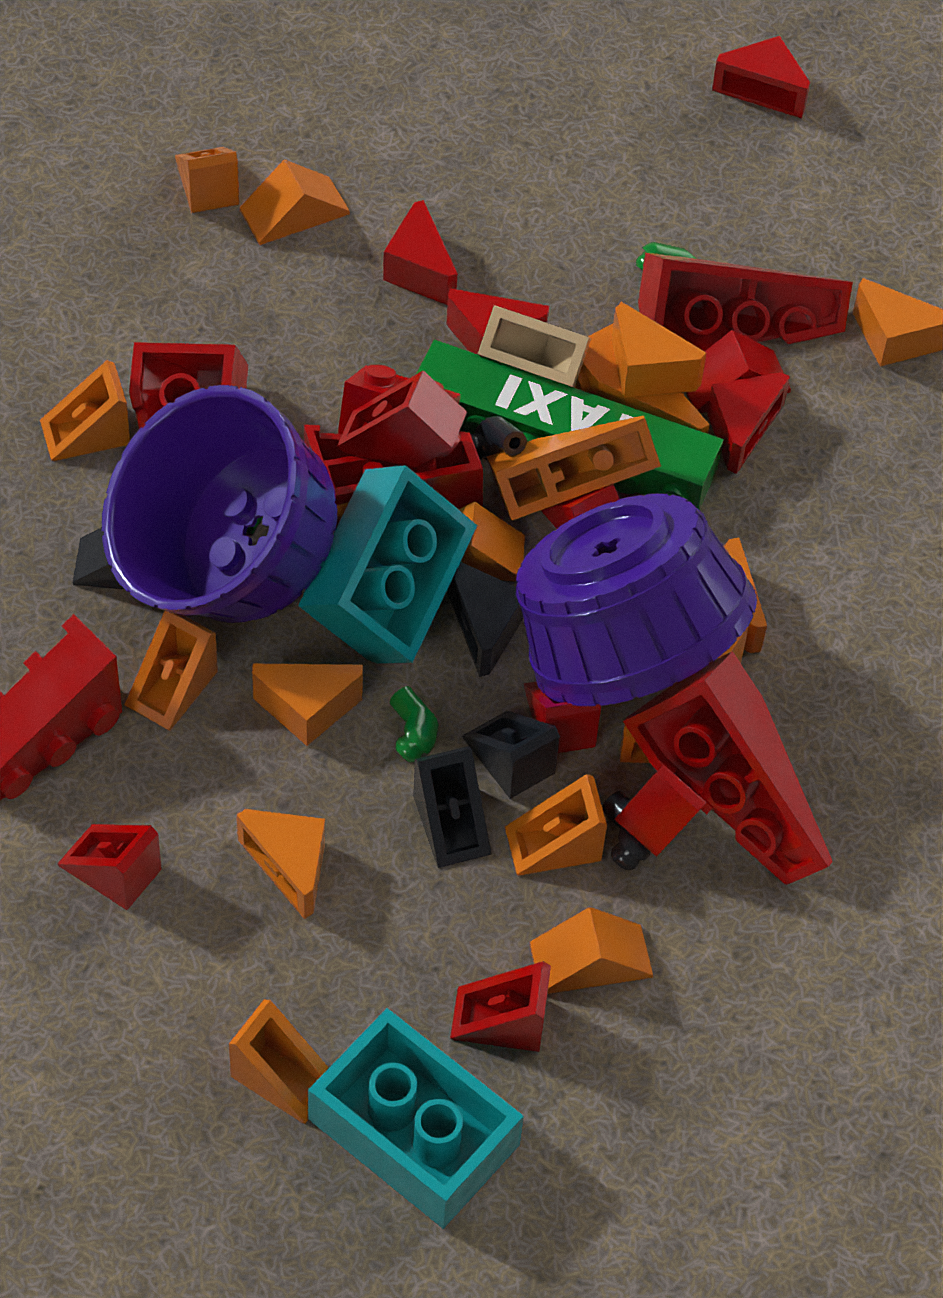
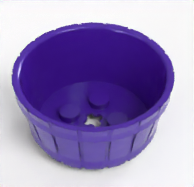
[102,385,337,623]
[516,493,757,706]

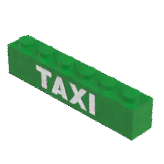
[416,340,724,510]

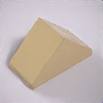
[478,305,591,388]

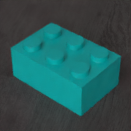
[298,465,478,664]
[308,1008,524,1229]

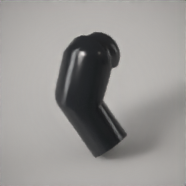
[470,416,527,460]
[602,791,651,870]

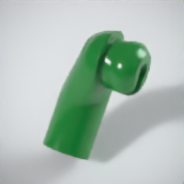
[389,686,439,763]

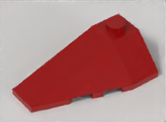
[638,252,853,352]
[129,342,249,429]
[623,651,833,885]

